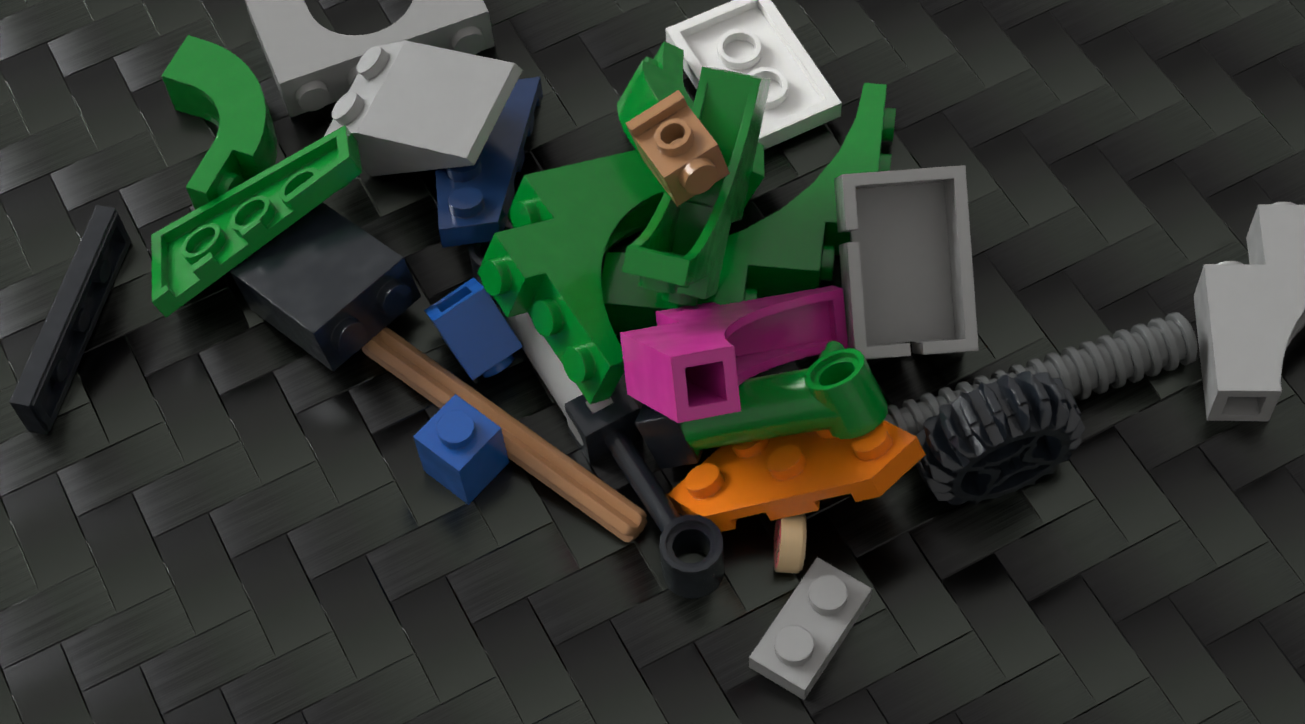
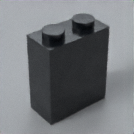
[230,202,421,372]

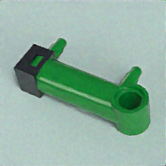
[635,341,888,469]

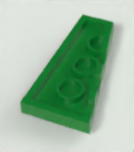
[151,125,362,318]

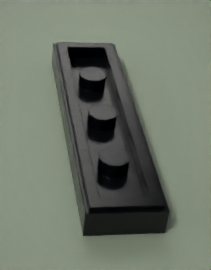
[9,205,131,435]

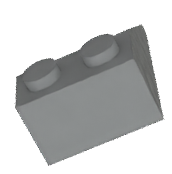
[324,40,523,177]

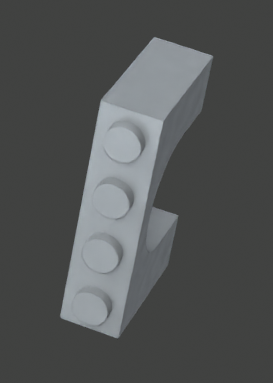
[245,0,495,118]

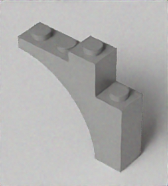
[1193,202,1305,422]

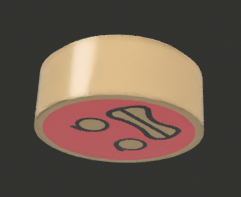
[774,514,807,574]

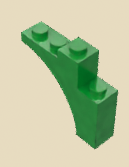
[622,67,771,306]
[477,150,665,405]

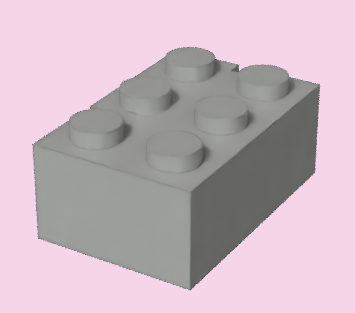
[834,165,979,359]

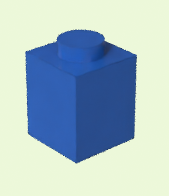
[424,277,523,380]
[413,394,509,505]

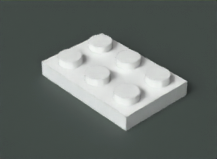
[665,0,842,150]

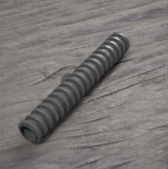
[884,312,1198,436]

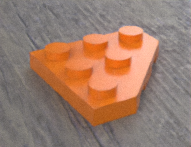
[667,420,926,532]

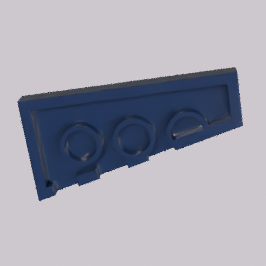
[435,76,543,248]

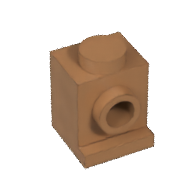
[626,90,730,207]

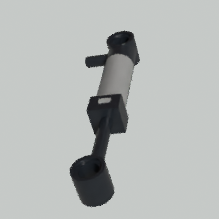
[468,221,724,599]

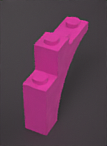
[620,286,848,423]

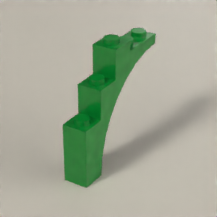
[601,83,896,335]

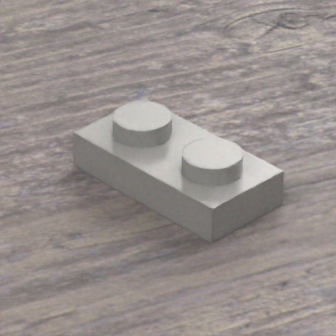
[749,557,872,700]

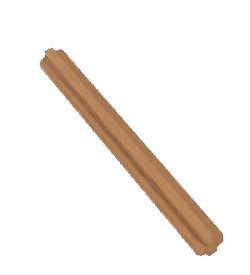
[362,326,647,542]

